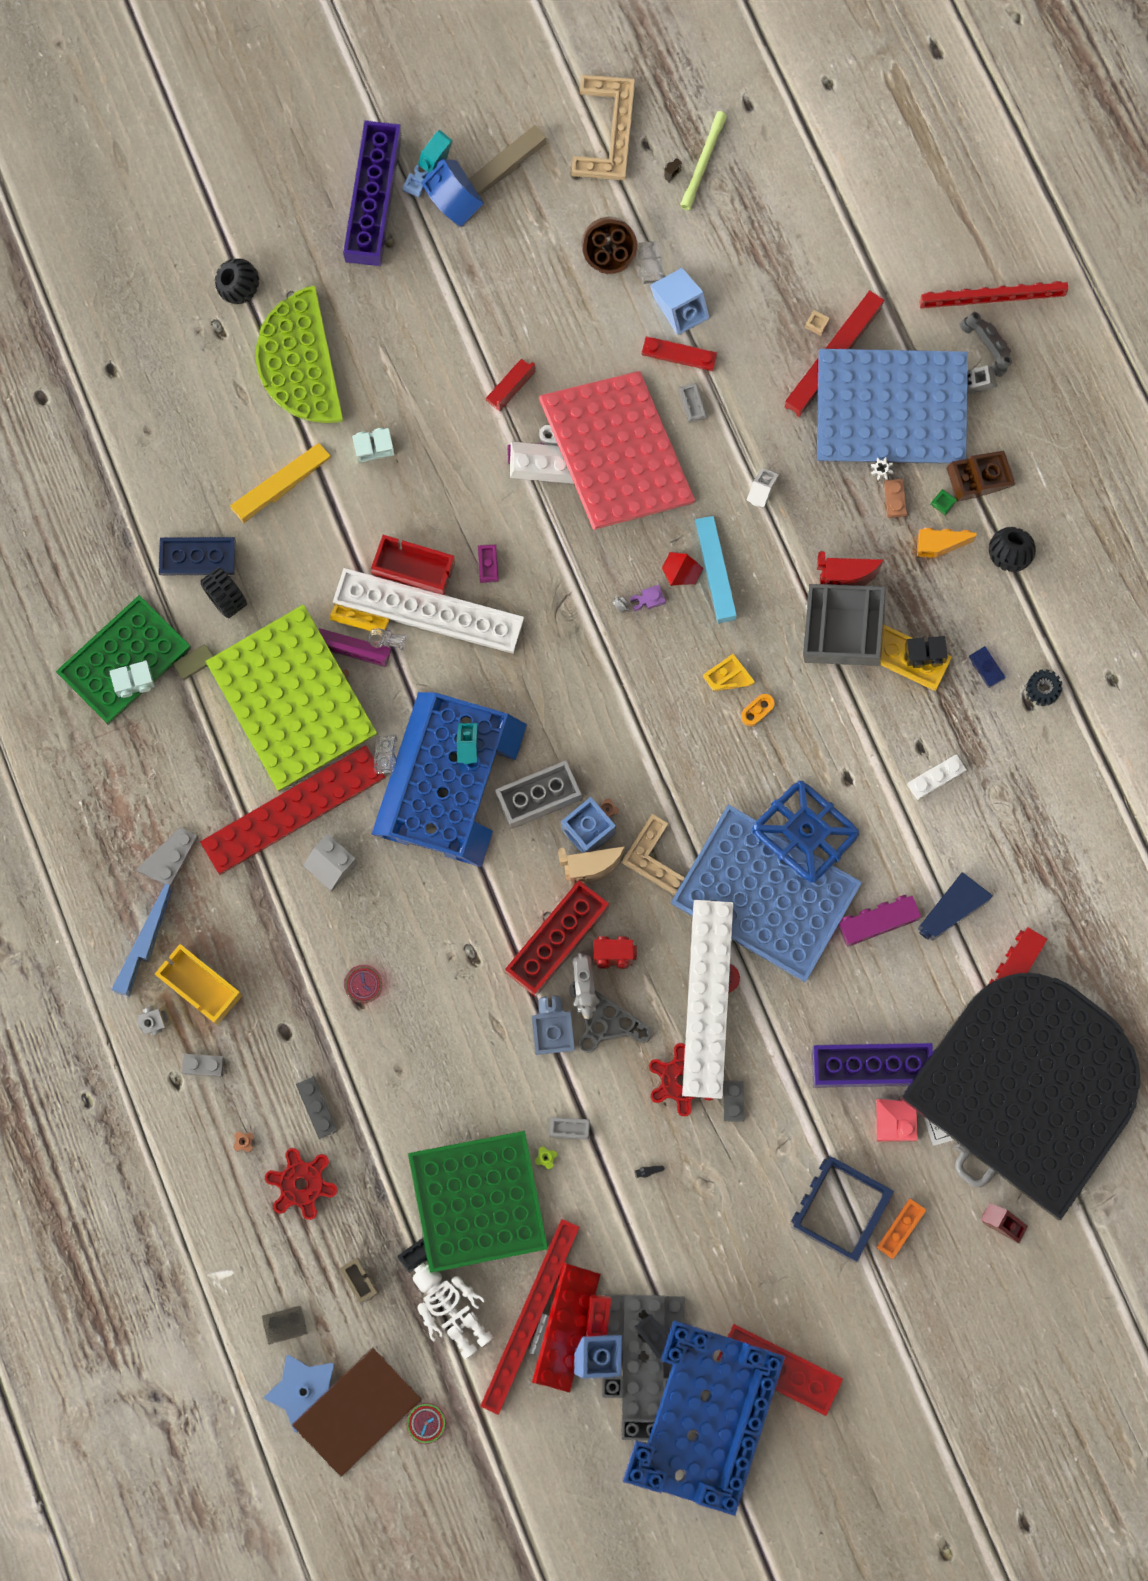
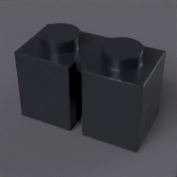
[905,636,948,668]

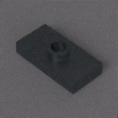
[397,1238,427,1273]

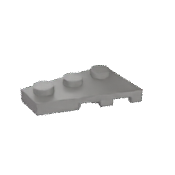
[136,828,198,887]

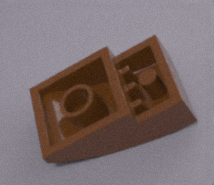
[947,451,1015,502]

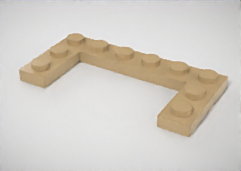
[571,75,635,180]
[622,814,685,895]

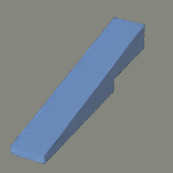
[111,884,173,997]

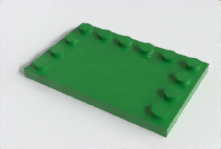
[56,595,191,725]

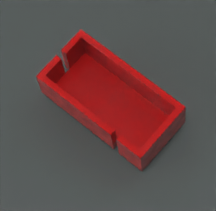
[371,534,455,595]

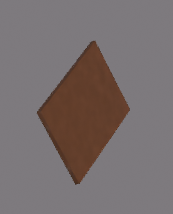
[292,1347,421,1477]

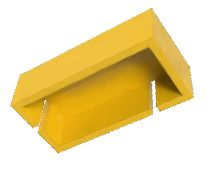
[155,944,243,1026]

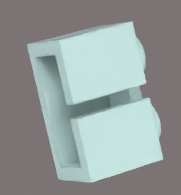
[352,428,394,463]
[110,661,155,698]

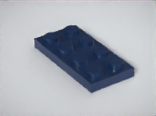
[159,537,236,576]

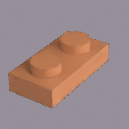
[884,479,907,518]

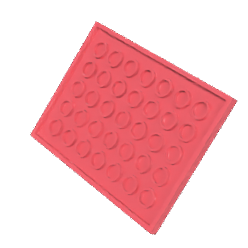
[539,371,695,530]

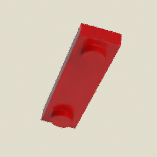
[641,336,717,372]

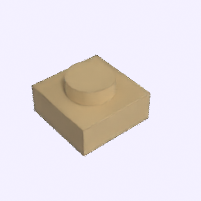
[805,310,830,336]

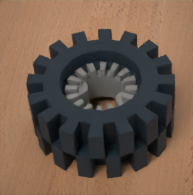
[1026,669,1063,706]

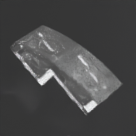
[374,734,398,774]

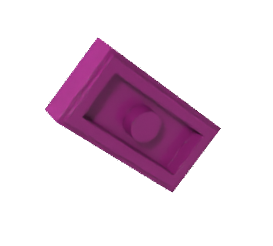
[478,544,499,583]

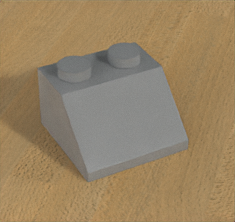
[303,833,358,891]

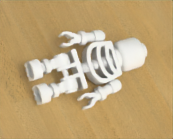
[413,1263,494,1360]

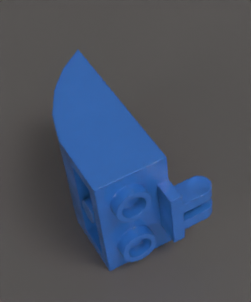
[421,159,484,227]

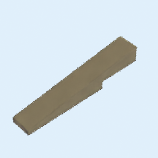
[469,125,546,196]

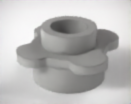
[612,595,629,613]

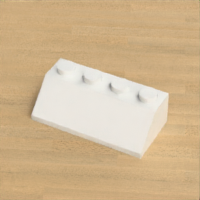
[510,442,574,484]

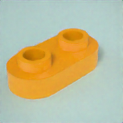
[741,694,774,727]

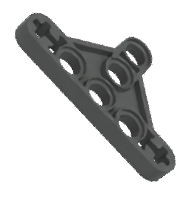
[569,981,651,1053]

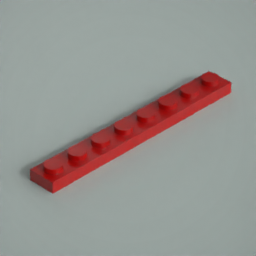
[919,281,1068,309]

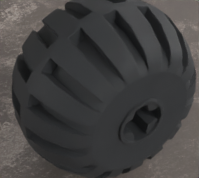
[215,258,259,304]
[989,527,1036,572]

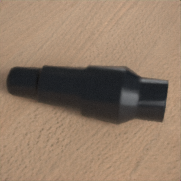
[634,1165,664,1178]

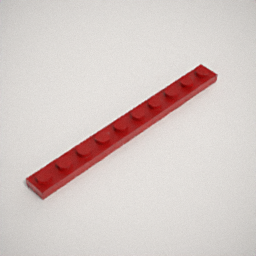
[480,1219,580,1415]

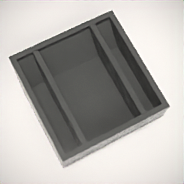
[803,584,885,666]

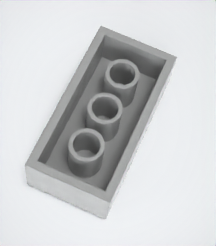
[495,760,581,829]

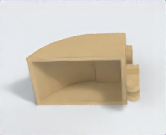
[558,846,625,886]

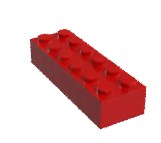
[505,880,609,998]

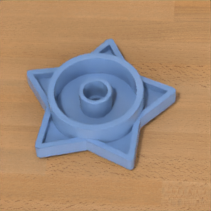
[264,1355,335,1433]

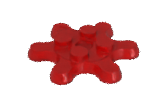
[649,1043,714,1117]
[265,1148,338,1220]

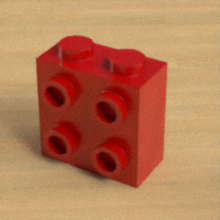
[594,936,637,969]

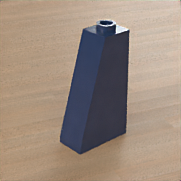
[918,872,993,940]

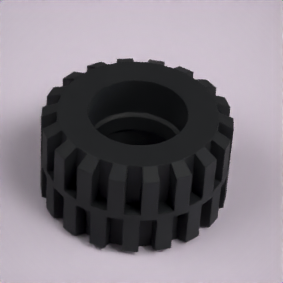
[200,567,247,619]

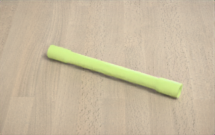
[680,111,727,210]

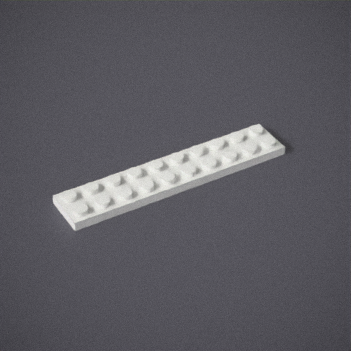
[333,568,524,654]
[682,900,733,1099]

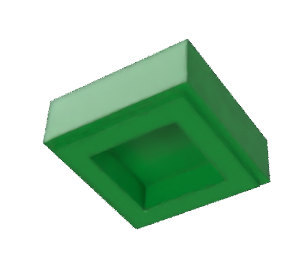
[930,489,957,515]

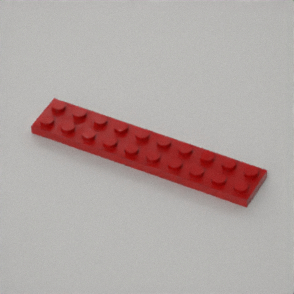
[200,745,386,875]

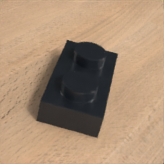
[635,1314,668,1360]

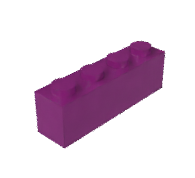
[839,895,921,947]

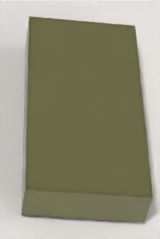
[173,644,213,681]

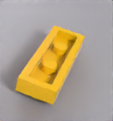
[330,604,390,635]

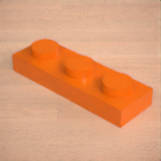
[876,1198,926,1260]

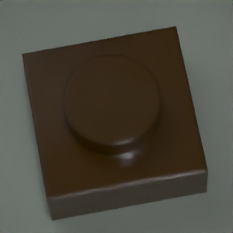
[664,158,682,182]

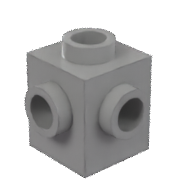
[137,1005,171,1035]

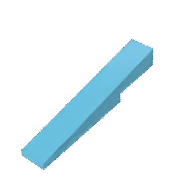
[695,516,737,624]

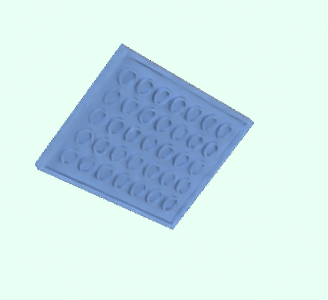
[817,349,968,464]
[670,804,862,983]

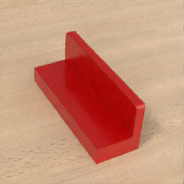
[486,358,536,411]

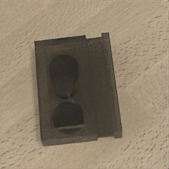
[262,1305,308,1345]

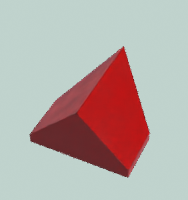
[662,552,703,586]

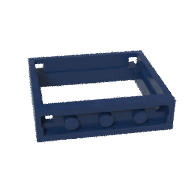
[791,1156,894,1263]

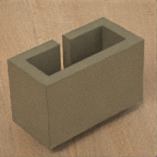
[339,1258,379,1304]

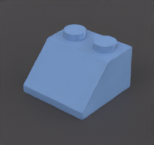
[574,1335,622,1379]

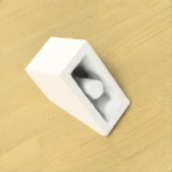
[746,468,779,507]

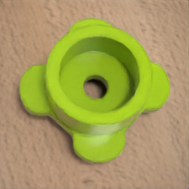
[535,1147,557,1169]

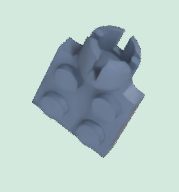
[532,996,575,1055]

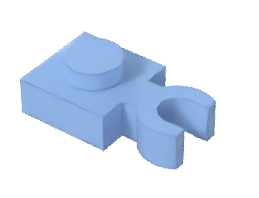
[403,165,428,197]

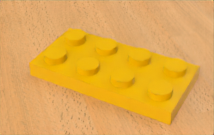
[881,625,952,691]

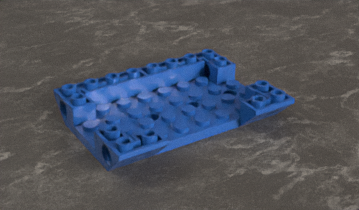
[372,692,527,868]
[623,1321,785,1516]

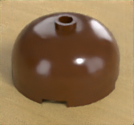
[581,216,637,274]

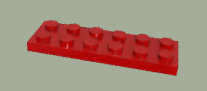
[532,1263,601,1393]
[716,1324,843,1416]

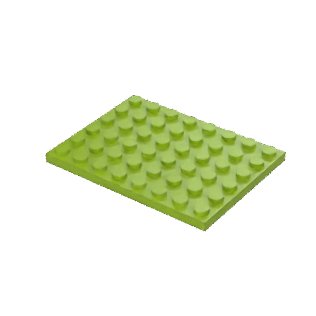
[205,604,378,792]

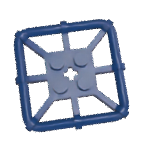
[752,781,860,883]

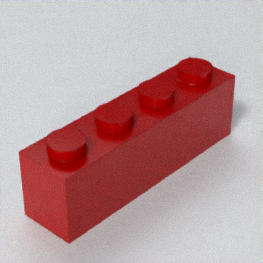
[988,927,1048,984]

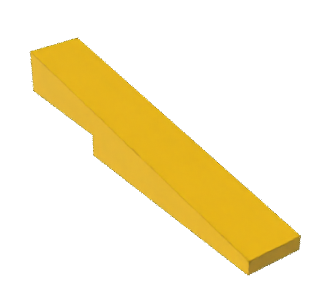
[230,443,331,523]

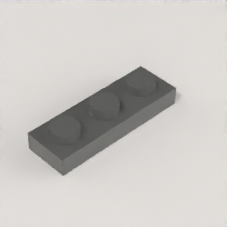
[296,1076,337,1139]

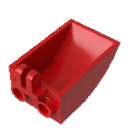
[817,551,883,586]

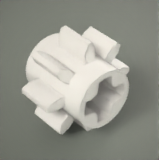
[871,457,894,481]

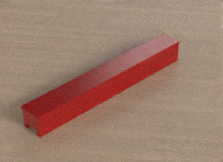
[784,290,885,418]

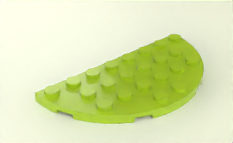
[255,285,344,423]

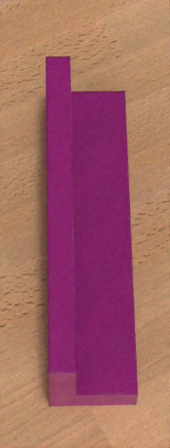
[319,628,392,667]

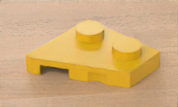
[702,654,755,692]

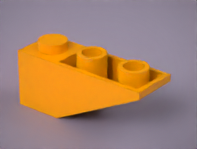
[917,528,977,558]

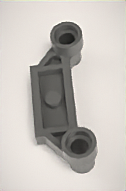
[960,312,1012,377]

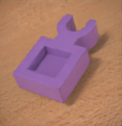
[630,585,666,611]

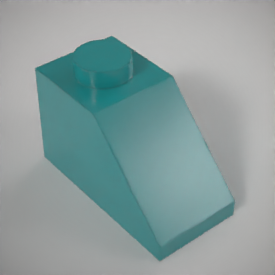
[418,129,453,173]
[457,723,477,764]

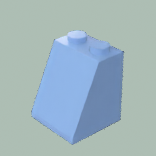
[651,268,709,335]

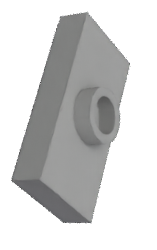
[678,383,707,423]
[549,1117,590,1140]

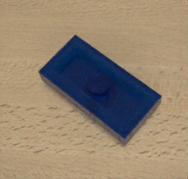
[968,646,1006,688]

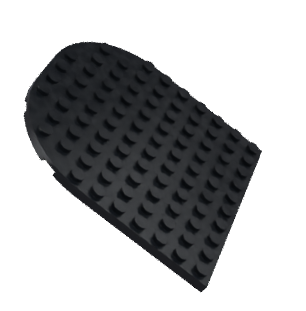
[900,973,1140,1221]

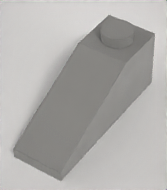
[967,365,997,393]

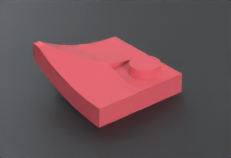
[876,1099,917,1142]

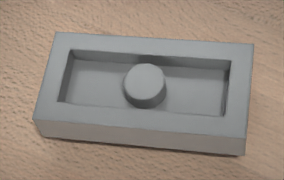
[182,1054,224,1077]

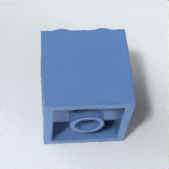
[561,797,616,853]

